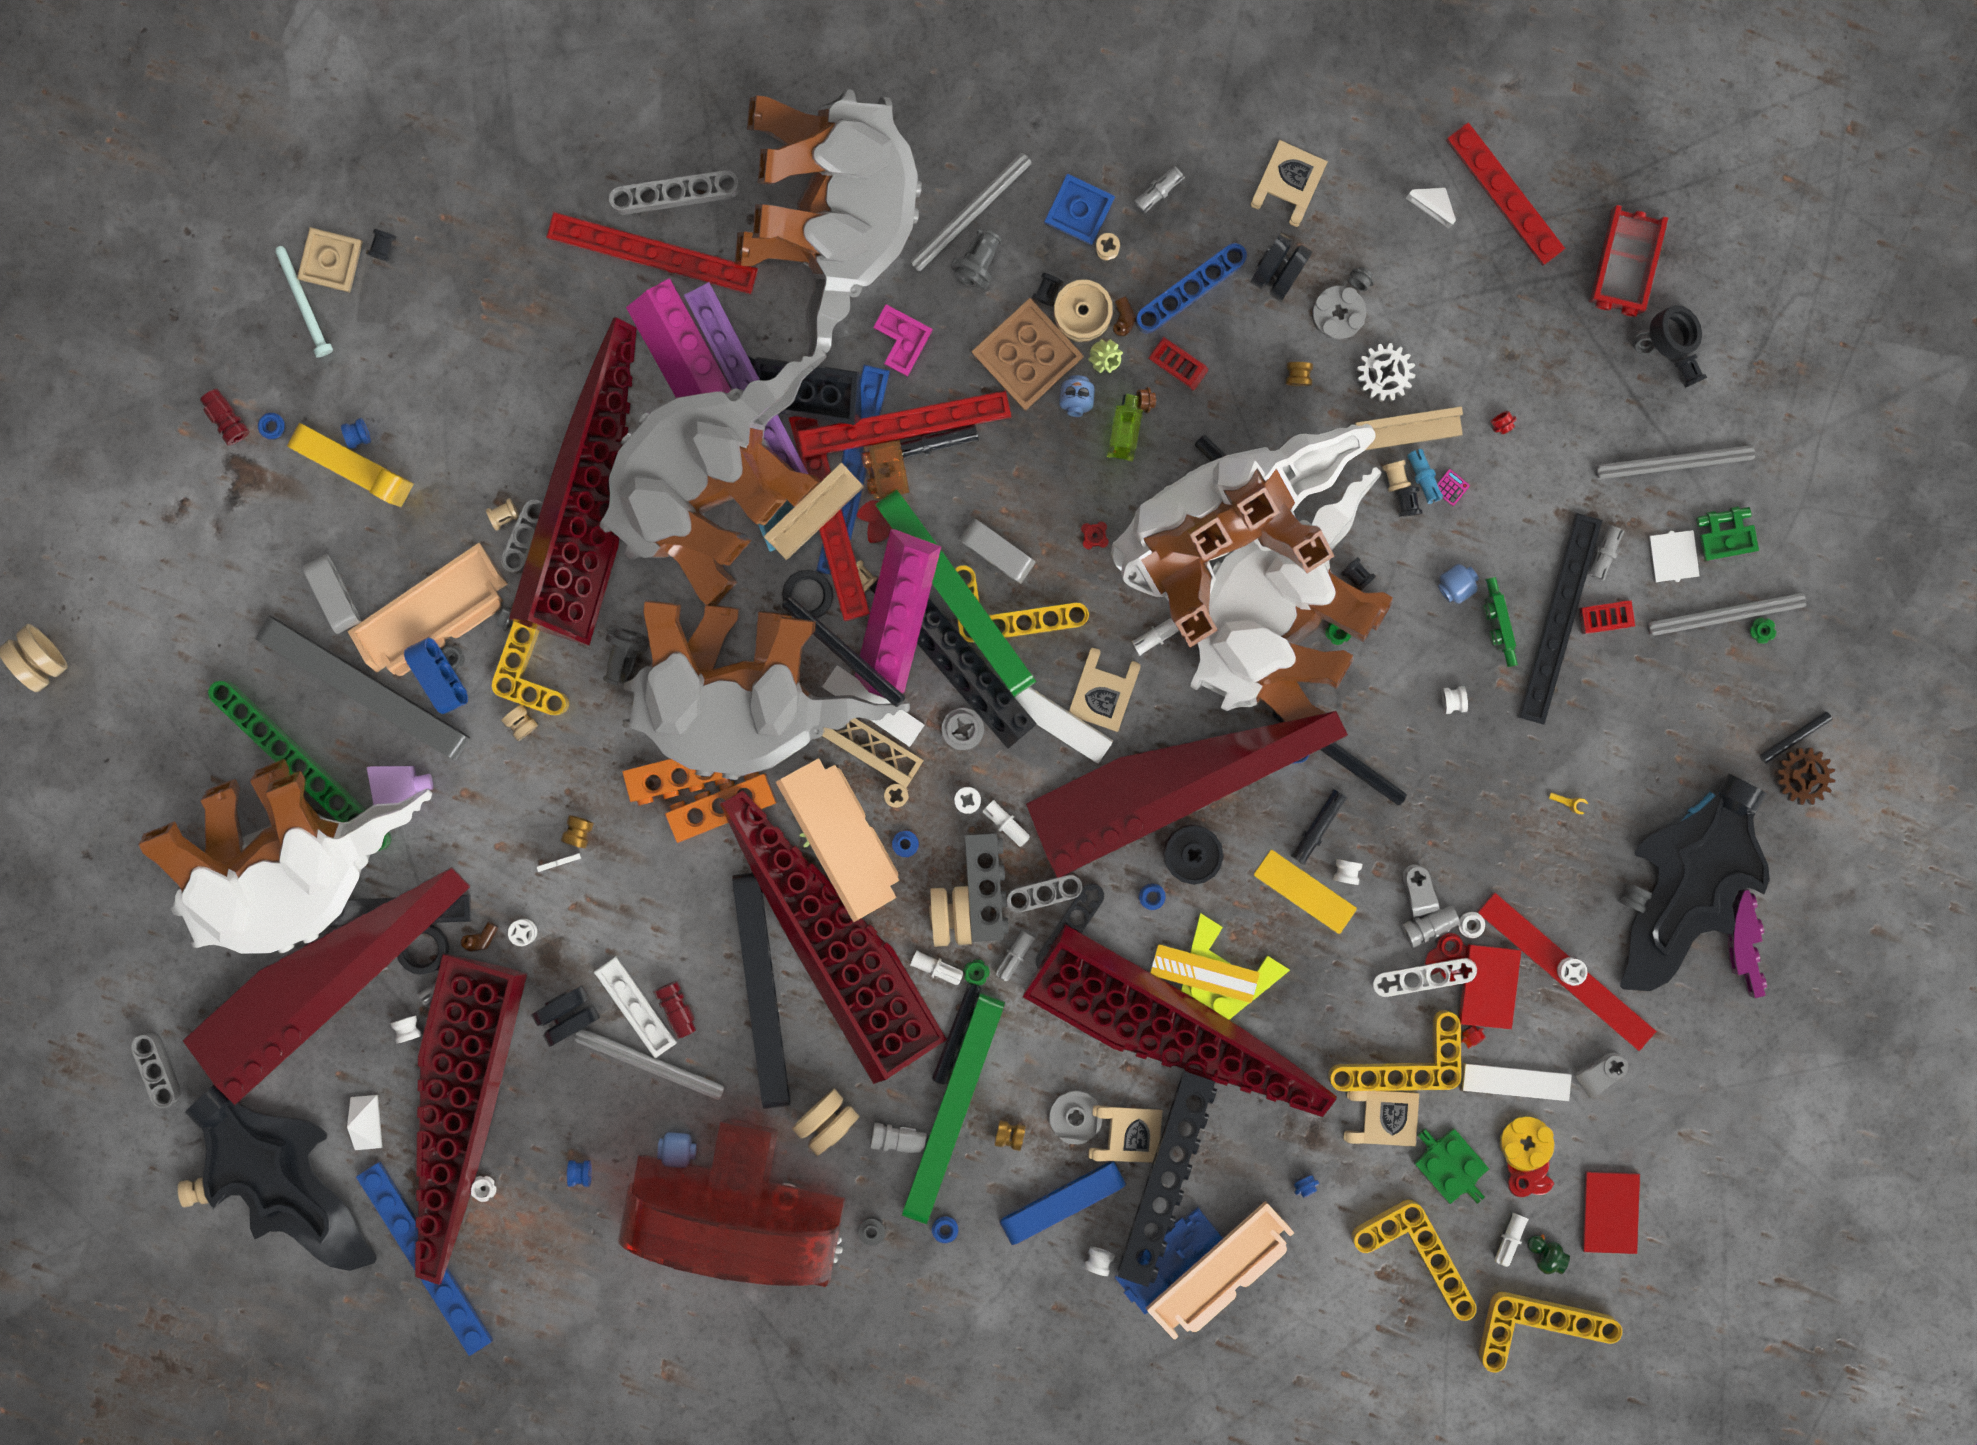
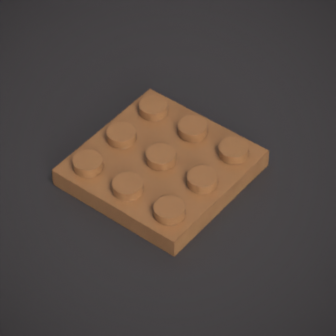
[971,298,1084,411]

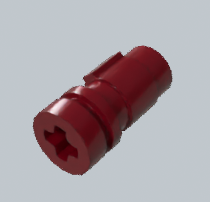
[200,389,250,446]
[653,981,696,1039]

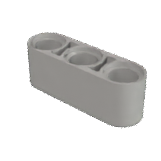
[501,499,543,574]
[958,518,1036,584]
[302,553,361,634]
[1007,874,1082,913]
[131,1032,181,1108]

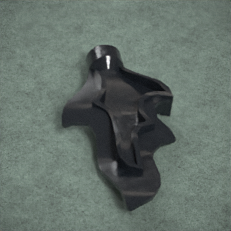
[1620,773,1770,991]
[185,1085,377,1271]

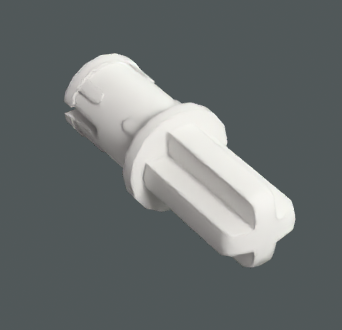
[1131,618,1179,656]
[983,800,1030,847]
[910,950,963,985]
[1495,1213,1529,1267]

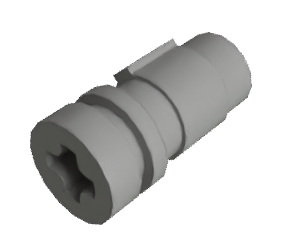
[1401,905,1460,948]
[870,1122,926,1154]

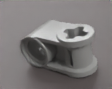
[1402,864,1439,918]
[1575,1052,1628,1098]

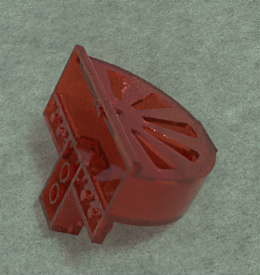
[618,1119,846,1287]

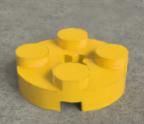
[1499,1117,1555,1171]

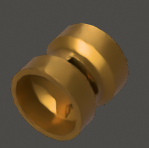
[561,815,594,849]
[994,1120,1026,1151]

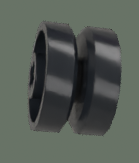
[1250,232,1313,302]
[1163,825,1224,885]
[531,985,601,1047]

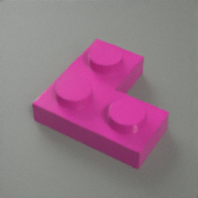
[873,304,933,377]

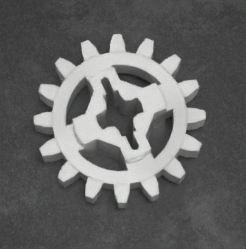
[1357,343,1415,402]

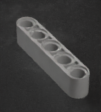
[609,170,740,215]

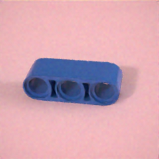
[404,637,468,714]

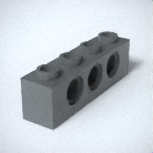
[965,833,1009,942]

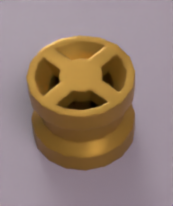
[1286,362,1313,386]

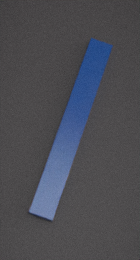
[816,365,890,575]

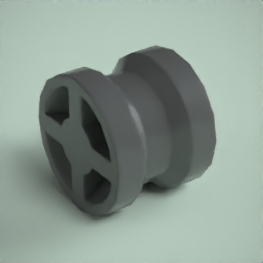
[1619,883,1653,913]

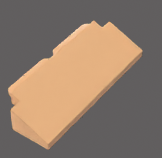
[348,543,508,676]
[776,758,899,922]
[1146,1201,1294,1340]

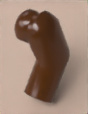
[1113,296,1136,336]
[461,922,499,952]

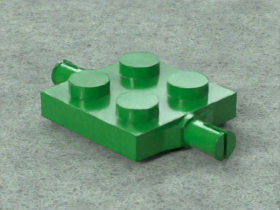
[1482,577,1518,667]
[1413,1128,1489,1204]

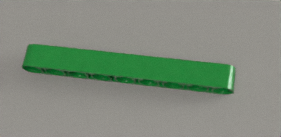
[875,489,1037,697]
[208,681,392,851]
[901,993,1005,1225]

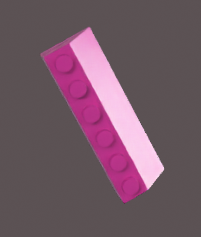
[626,278,732,399]
[855,529,941,699]

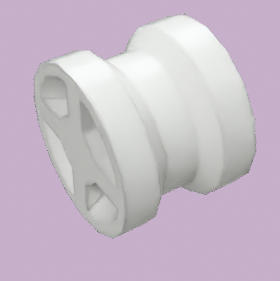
[1442,686,1468,714]
[954,787,981,814]
[1333,859,1363,885]
[508,919,537,946]
[1557,957,1588,985]
[390,1015,422,1044]
[1083,1246,1115,1276]

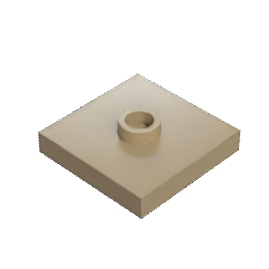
[297,227,363,293]

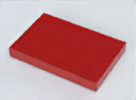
[1459,944,1522,1029]
[1582,1171,1640,1254]

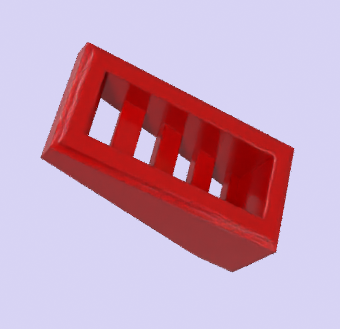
[1148,337,1209,391]
[1578,600,1635,634]

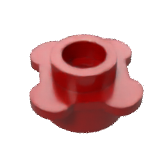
[1081,521,1109,549]

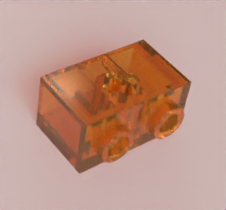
[861,440,910,499]

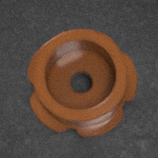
[1135,387,1156,413]

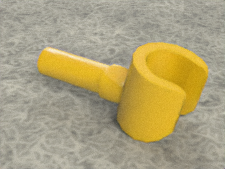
[1549,792,1588,814]

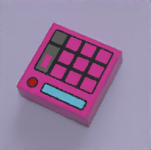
[1437,469,1470,507]

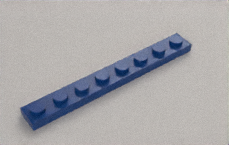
[356,1162,493,1356]

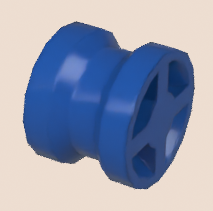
[341,418,371,450]
[567,1160,592,1187]

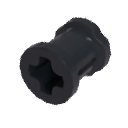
[366,229,397,262]
[1032,273,1064,307]
[1674,354,1707,388]
[1395,487,1423,517]
[1341,557,1376,591]

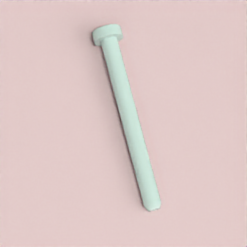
[275,246,333,358]

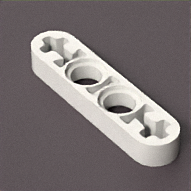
[1373,958,1477,997]

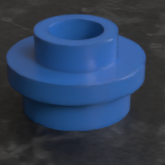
[258,413,285,440]
[892,831,919,857]
[1139,883,1166,910]
[1294,1175,1320,1198]
[932,1216,958,1243]

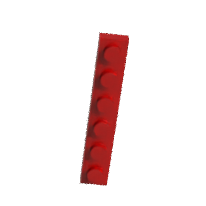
[1446,122,1566,266]

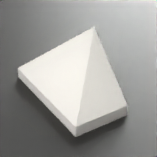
[1406,188,1456,229]
[347,1095,382,1150]

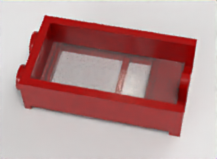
[1589,205,1669,317]

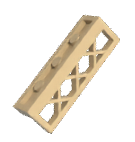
[1354,407,1463,451]
[764,463,864,560]
[822,718,924,788]

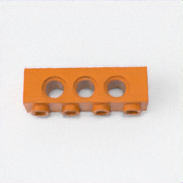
[622,759,731,806]
[665,772,778,843]

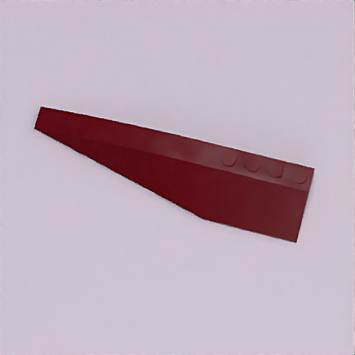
[509,317,637,646]
[1026,711,1348,878]
[720,791,947,1084]
[183,867,470,1105]
[1022,925,1337,1117]
[415,954,527,1285]

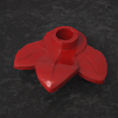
[856,500,892,543]
[1425,933,1467,986]
[1507,1161,1554,1198]

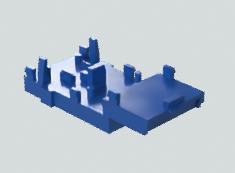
[1115,1207,1223,1314]

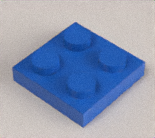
[1044,174,1115,246]

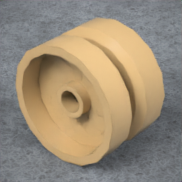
[1054,280,1113,343]
[0,624,68,692]
[929,886,972,947]
[792,1088,860,1156]

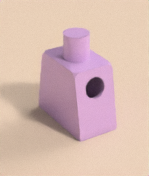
[367,766,433,805]

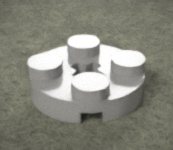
[1312,286,1366,340]
[1049,1090,1103,1144]

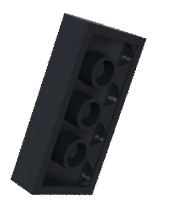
[755,357,861,425]

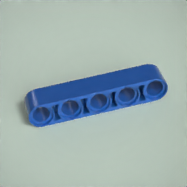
[1136,243,1247,334]
[999,1161,1126,1245]

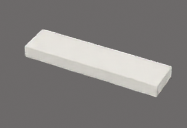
[822,665,925,747]
[1015,687,1113,764]
[594,956,677,1058]
[1462,1063,1572,1101]

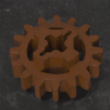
[1775,748,1836,805]

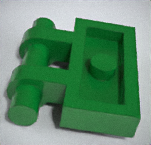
[1696,506,1759,561]

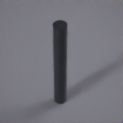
[1760,711,1833,764]

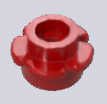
[1491,411,1517,434]
[1461,1026,1486,1049]

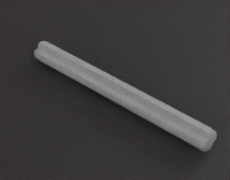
[910,153,1031,271]
[1596,445,1755,479]
[1648,593,1806,636]
[575,1029,724,1100]

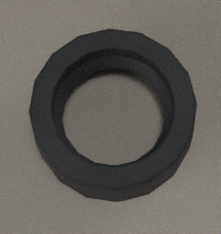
[1650,305,1702,359]
[782,570,833,619]
[397,924,449,975]

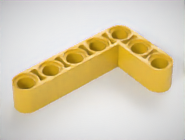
[287,423,414,507]
[955,566,1089,643]
[491,621,569,715]
[1328,1010,1461,1091]
[1351,1199,1477,1321]
[1479,1292,1622,1373]

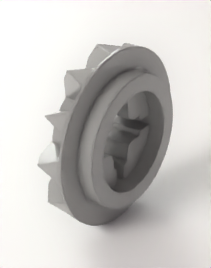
[942,708,984,750]

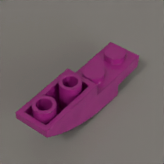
[1728,889,1767,998]

